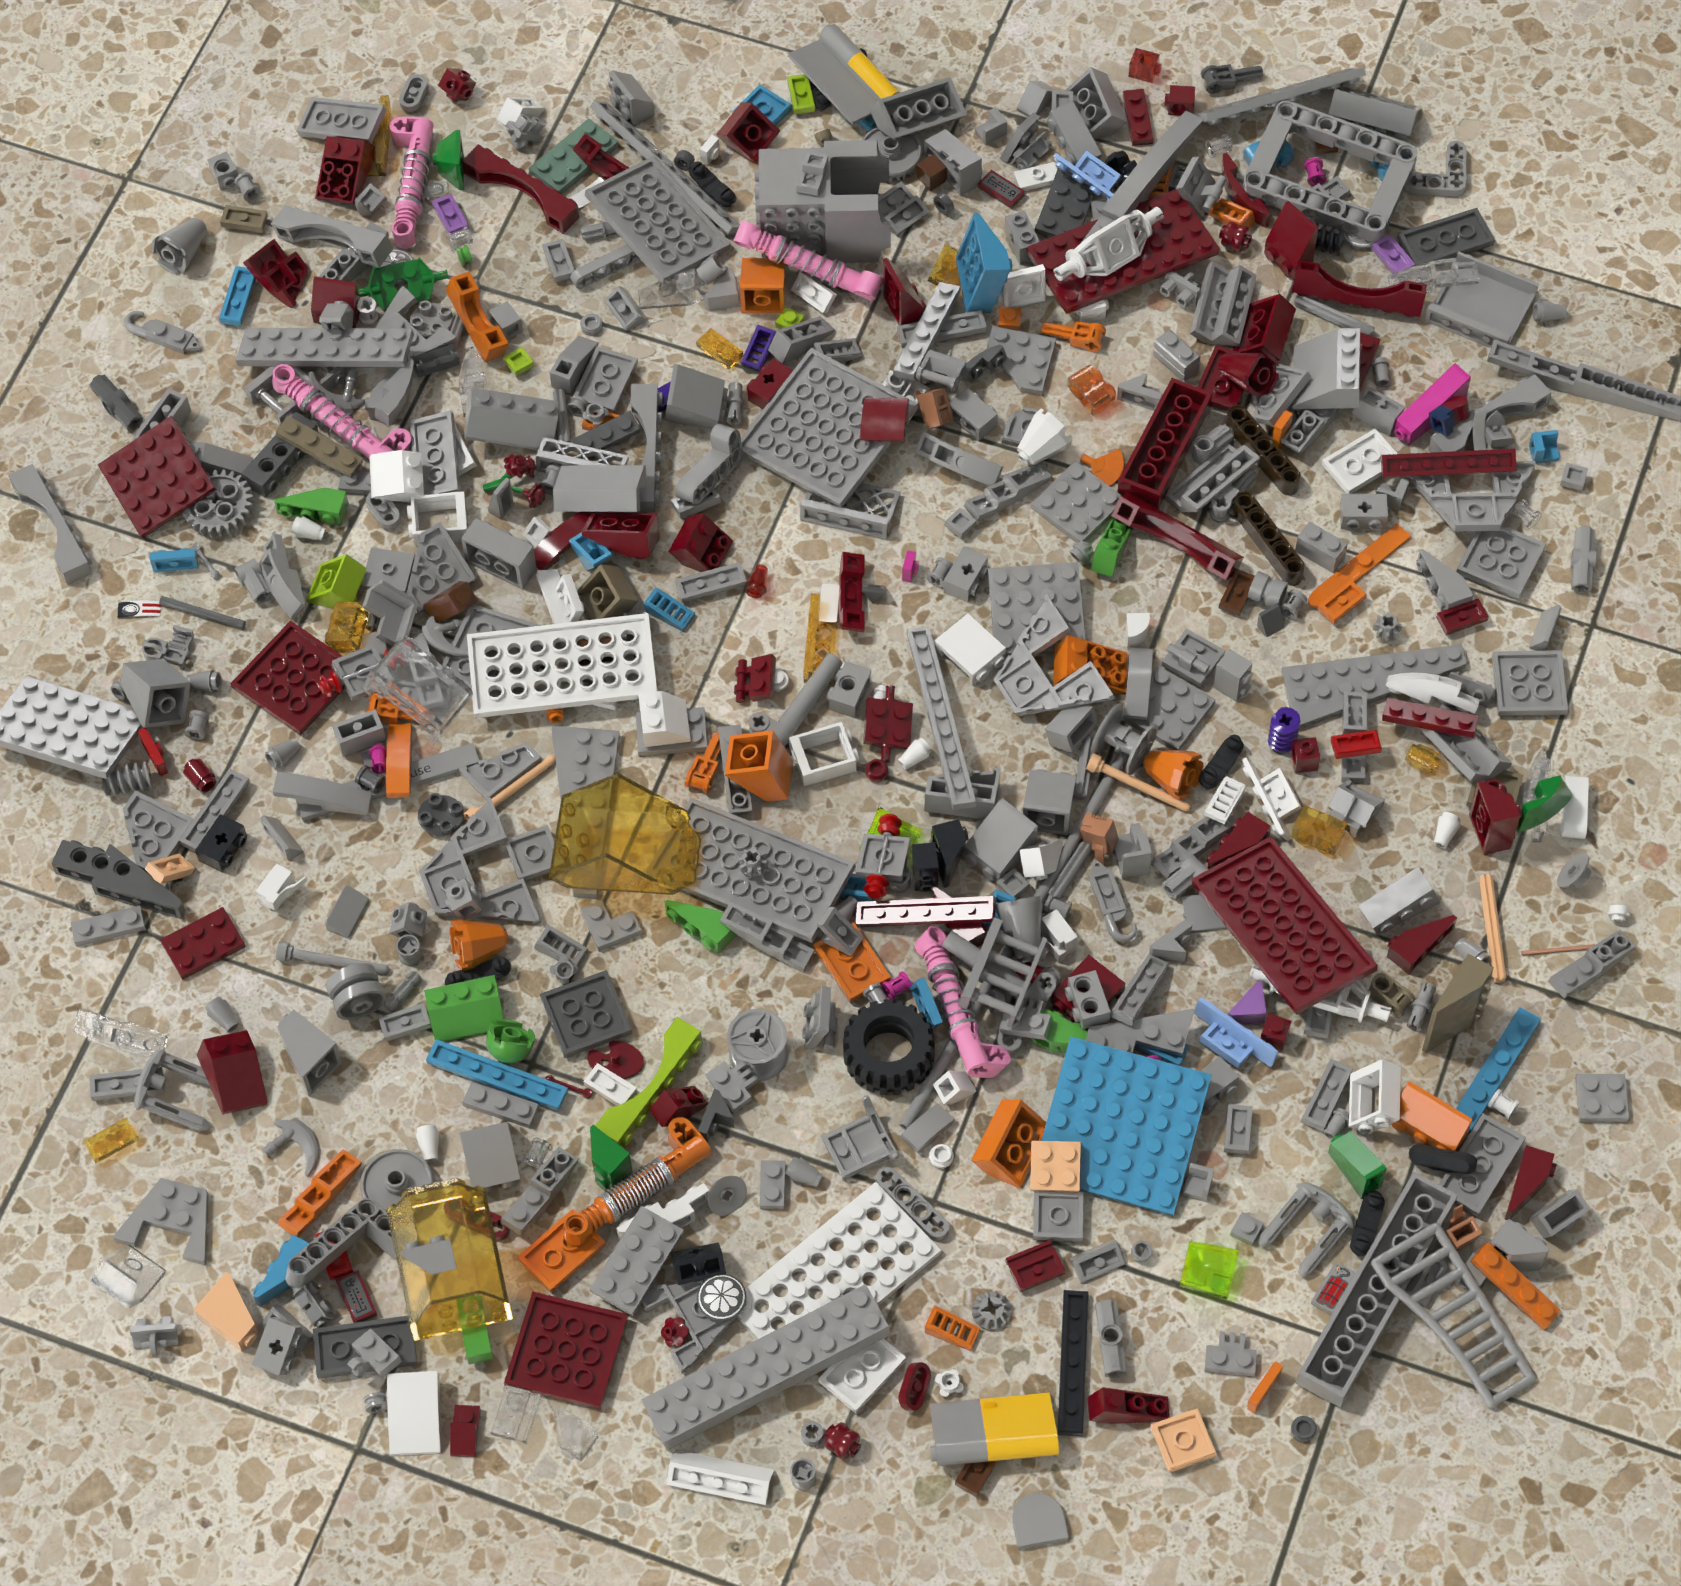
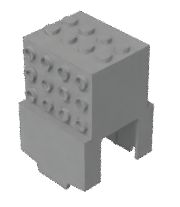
[755,140,891,263]

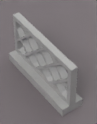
[800,483,901,539]

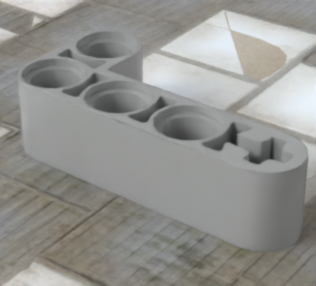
[675,424,743,504]

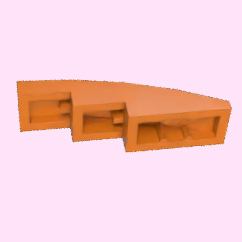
[386,723,412,798]
[278,1149,362,1237]

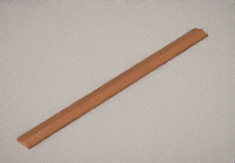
[1521,944,1595,955]

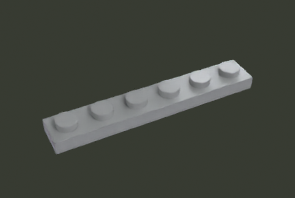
[893,282,960,381]

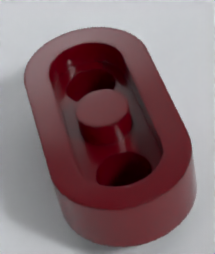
[898,1362,931,1411]

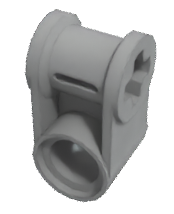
[696,252,729,285]

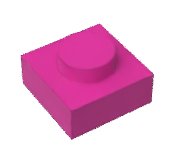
[902,550,919,582]

